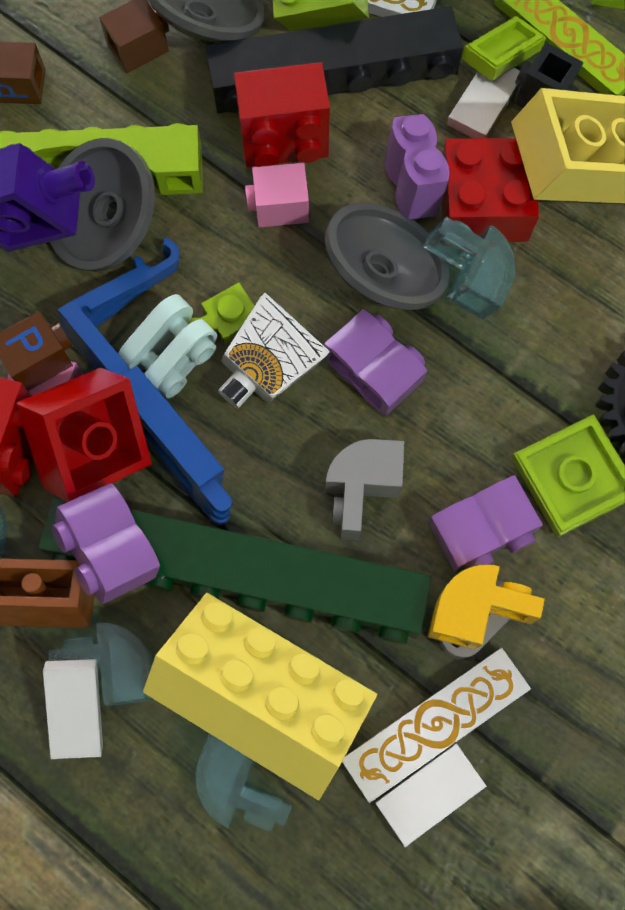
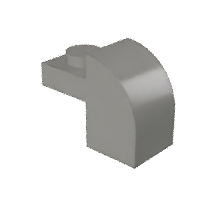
[325,439,405,541]

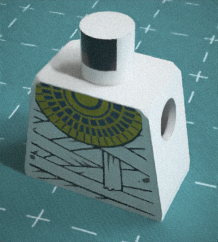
[218,293,330,409]

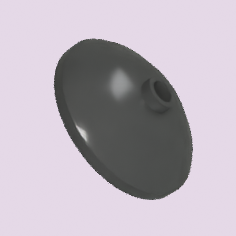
[148,0,265,43]
[50,138,155,272]
[325,203,450,310]

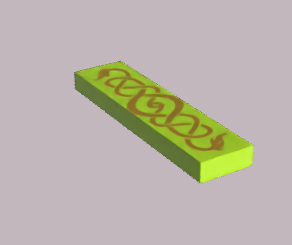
[494,0,625,96]

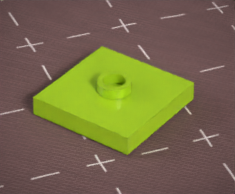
[511,414,625,538]

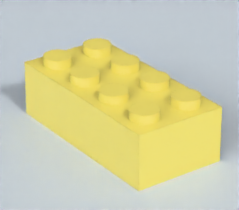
[511,88,625,203]
[143,592,378,801]

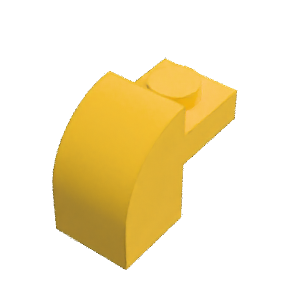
[427,565,545,650]

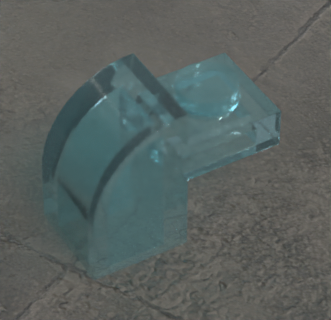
[422,217,516,319]
[48,623,155,707]
[196,733,292,831]

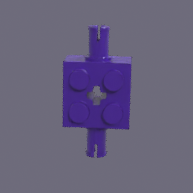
[0,143,95,252]

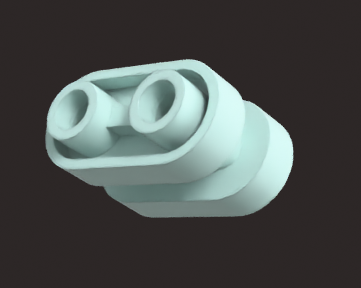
[118,294,217,398]

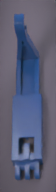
[58,238,232,526]

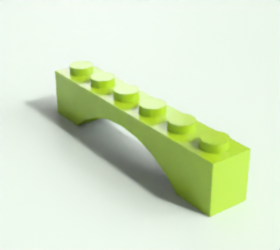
[0,123,203,195]

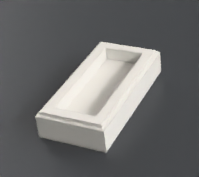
[447,68,520,138]
[43,659,103,759]
[375,743,487,847]

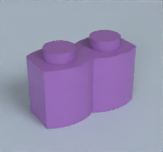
[384,114,449,220]
[324,309,427,417]
[428,475,543,573]
[51,483,160,604]

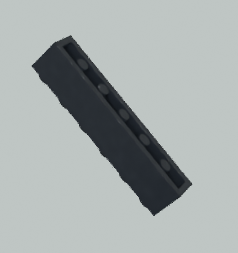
[205,6,463,113]

